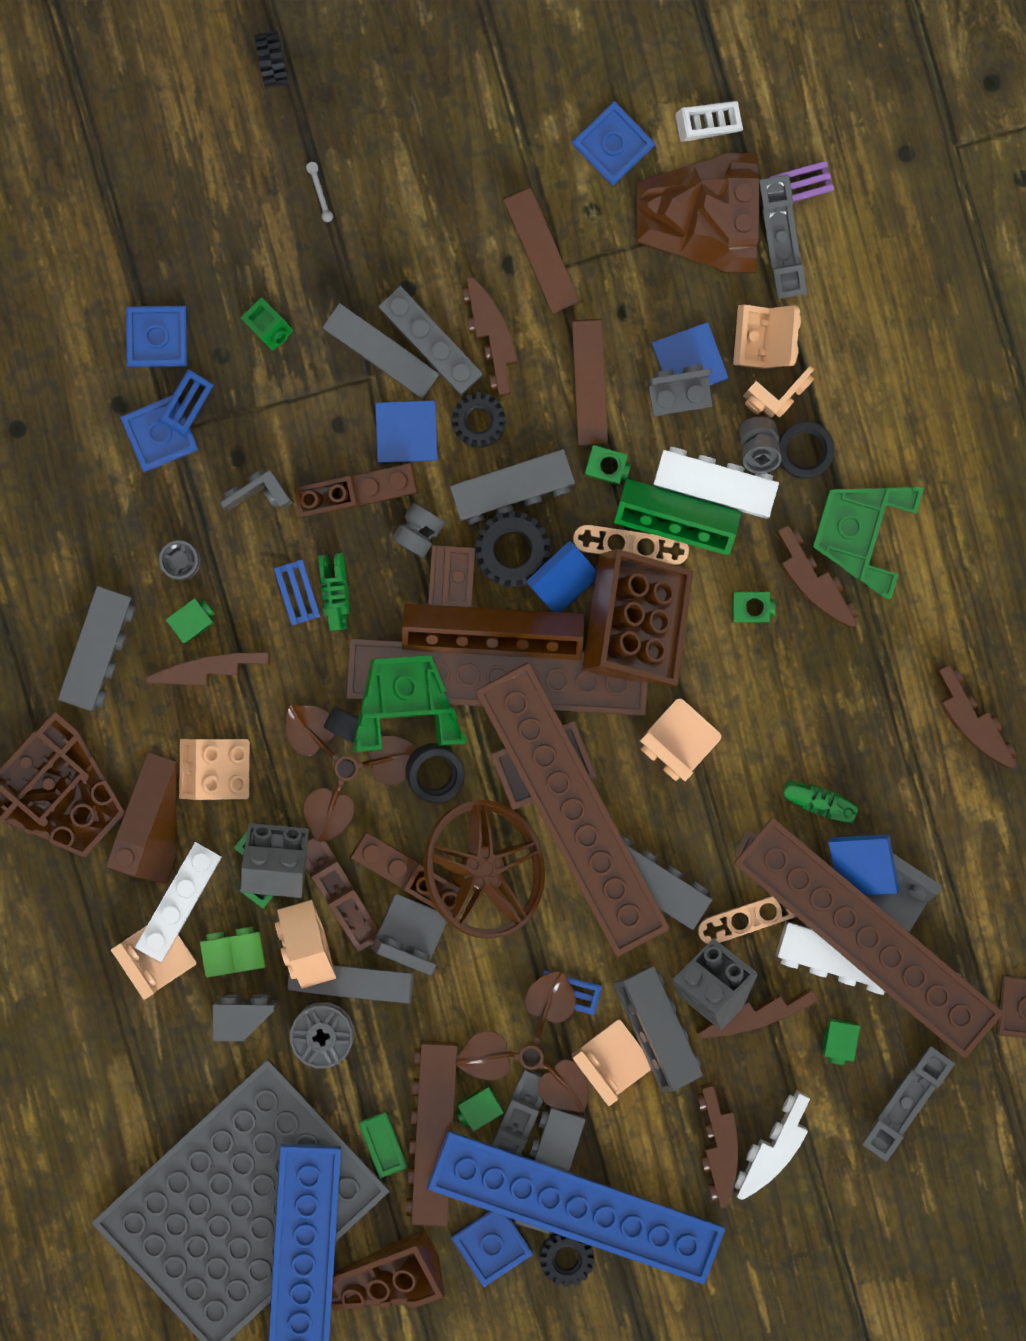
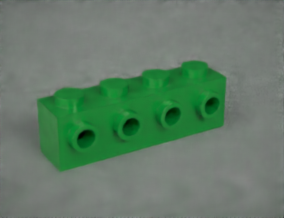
[614,478,742,556]

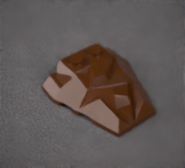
[637,153,759,273]
[0,711,125,858]

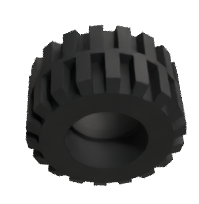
[475,511,550,587]

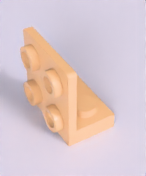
[179,739,250,800]
[111,926,197,1000]
[572,1019,651,1106]

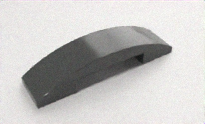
[759,175,807,299]
[862,1046,955,1162]

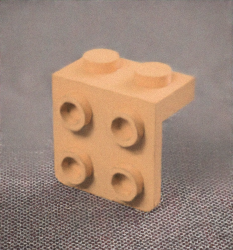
[733,305,801,369]
[743,365,815,419]
[639,699,721,781]

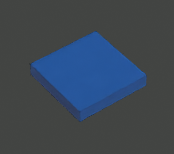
[571,101,656,187]
[126,306,188,367]
[651,322,728,386]
[120,396,199,473]
[375,400,438,463]
[526,541,597,613]
[829,834,899,895]
[451,1211,534,1287]

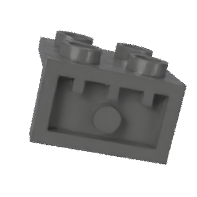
[647,364,713,417]
[220,469,294,511]
[865,853,942,932]
[371,894,447,976]

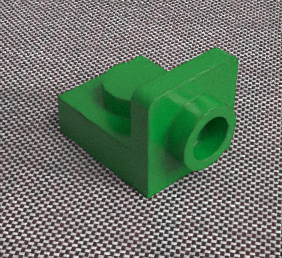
[240,297,293,351]

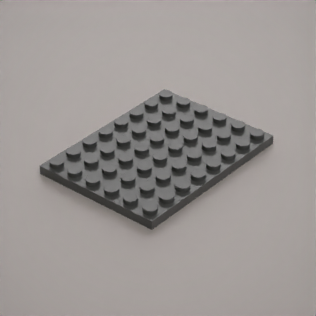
[92,1058,390,1341]

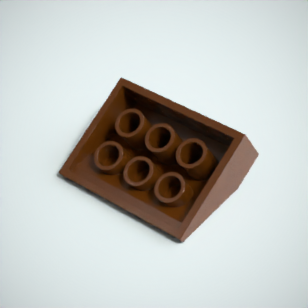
[582,549,693,687]

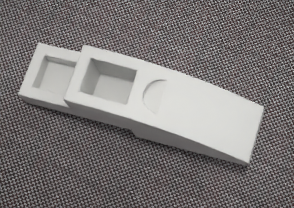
[734,1090,810,1200]

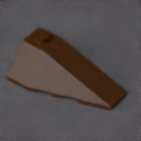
[106,752,177,884]
[331,1230,445,1310]

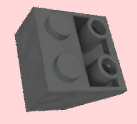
[241,823,309,898]
[672,938,758,1030]
[213,993,278,1041]

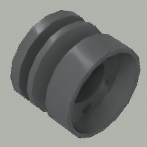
[290,1001,355,1069]

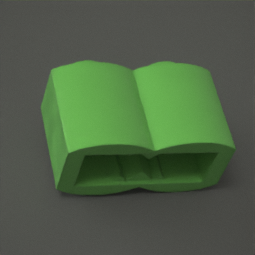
[200,926,266,977]

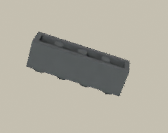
[379,286,483,397]
[450,449,575,525]
[58,586,137,711]
[620,834,712,930]
[613,966,703,1092]
[514,1106,586,1234]

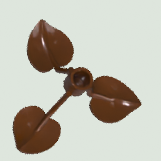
[285,705,417,842]
[456,971,588,1113]

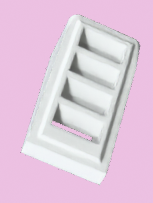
[675,101,743,142]

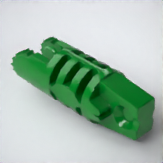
[318,553,350,631]
[783,780,859,824]

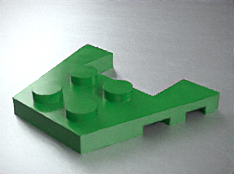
[812,487,924,600]
[352,656,467,752]

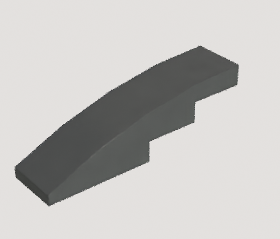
[323,303,439,399]
[288,964,414,1003]
[491,1068,543,1155]

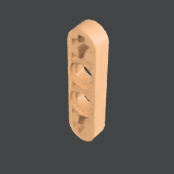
[573,525,689,565]
[698,896,796,944]

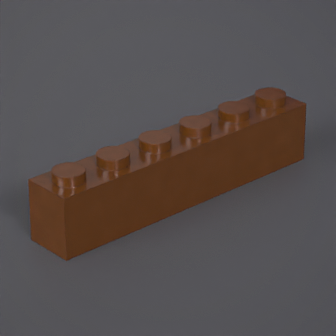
[402,603,584,660]
[406,1041,458,1226]

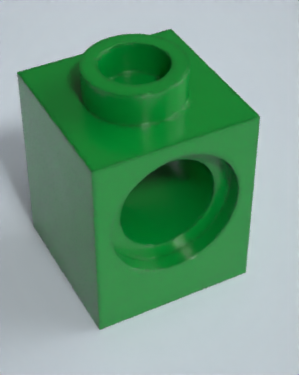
[584,445,631,486]
[732,592,776,623]
[166,598,215,644]
[821,1018,860,1065]
[456,1084,504,1132]

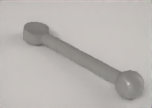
[306,162,333,222]

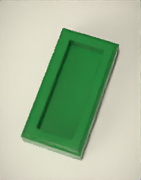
[358,1111,408,1178]

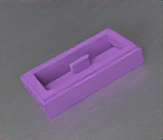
[769,161,835,202]

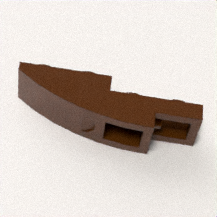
[462,277,517,397]
[294,463,419,518]
[775,525,858,628]
[935,665,1017,768]
[349,831,460,913]
[697,1082,738,1209]

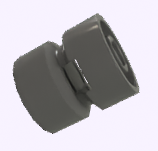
[739,416,782,474]
[391,503,445,559]
[159,540,202,581]

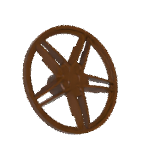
[423,800,545,939]

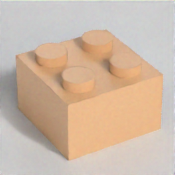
[275,900,336,989]

